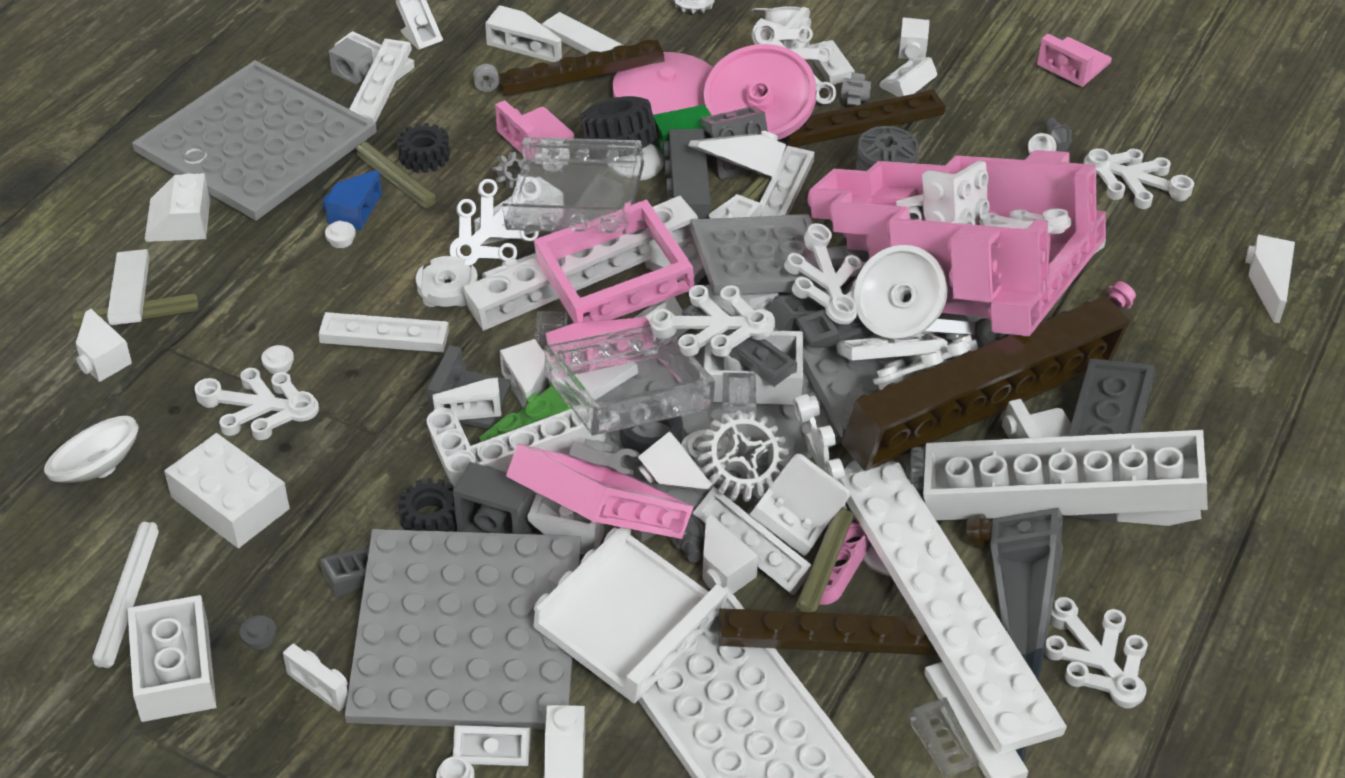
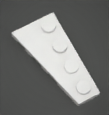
[645,194,763,286]

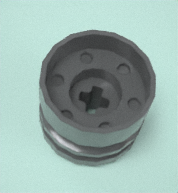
[856,126,919,171]

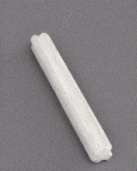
[92,521,159,668]

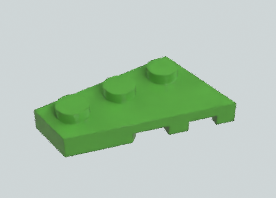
[479,375,575,442]

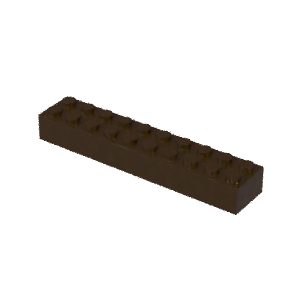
[842,296,1130,471]

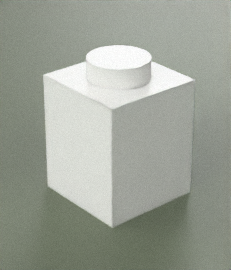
[899,18,929,59]

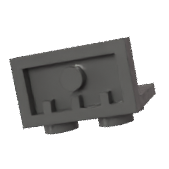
[700,106,768,179]
[427,345,511,429]

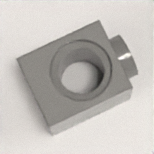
[329,38,373,85]

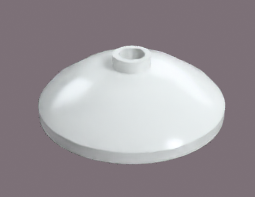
[854,245,948,340]
[44,416,138,483]

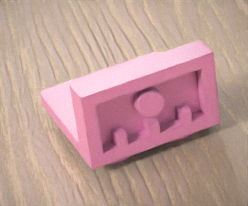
[1037,34,1112,87]
[495,100,574,160]

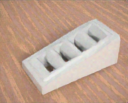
[433,378,501,420]

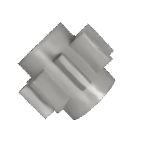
[841,72,871,107]
[492,152,530,189]

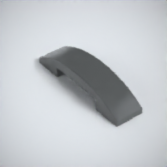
[796,293,911,347]

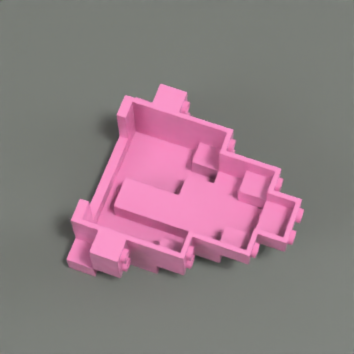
[808,150,1106,336]

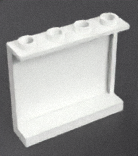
[534,527,728,704]

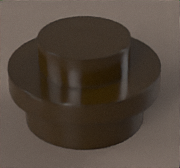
[966,514,992,548]

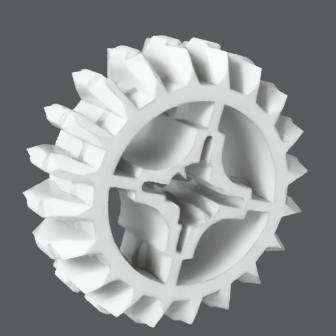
[697,410,789,502]

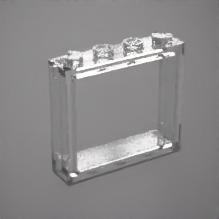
[544,325,715,436]

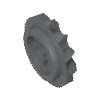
[906,447,925,501]

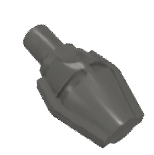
[1046,117,1072,152]
[671,513,705,563]

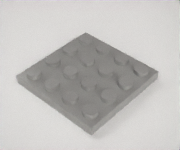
[690,214,826,296]

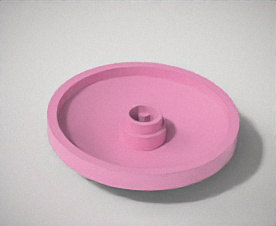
[704,44,817,140]
[613,52,713,115]

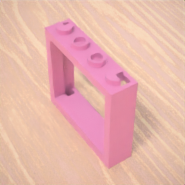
[534,199,695,323]
[506,443,694,539]

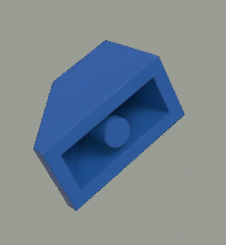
[323,170,382,231]

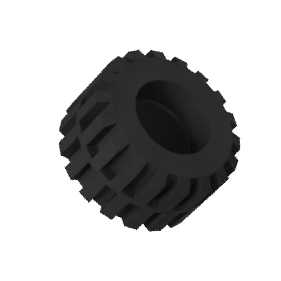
[581,96,657,156]

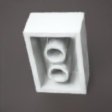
[703,331,803,405]
[164,433,290,548]
[127,595,217,722]

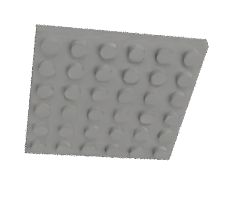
[132,60,377,221]
[345,529,581,730]

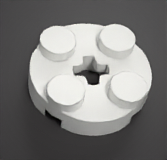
[416,256,478,307]

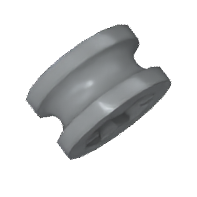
[473,64,499,92]

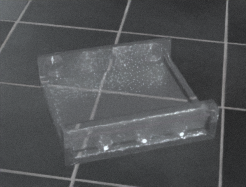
[501,137,644,234]

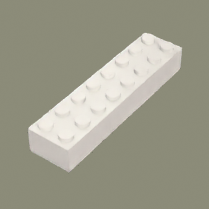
[923,430,1208,520]

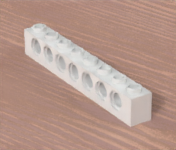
[463,196,698,331]

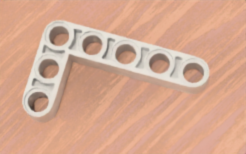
[427,404,606,489]

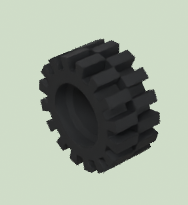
[397,123,450,173]
[398,478,457,532]

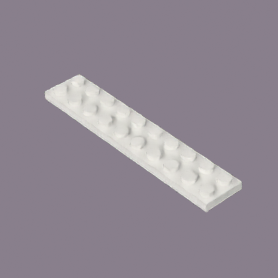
[838,462,1067,754]

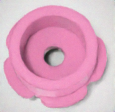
[1107,281,1136,309]

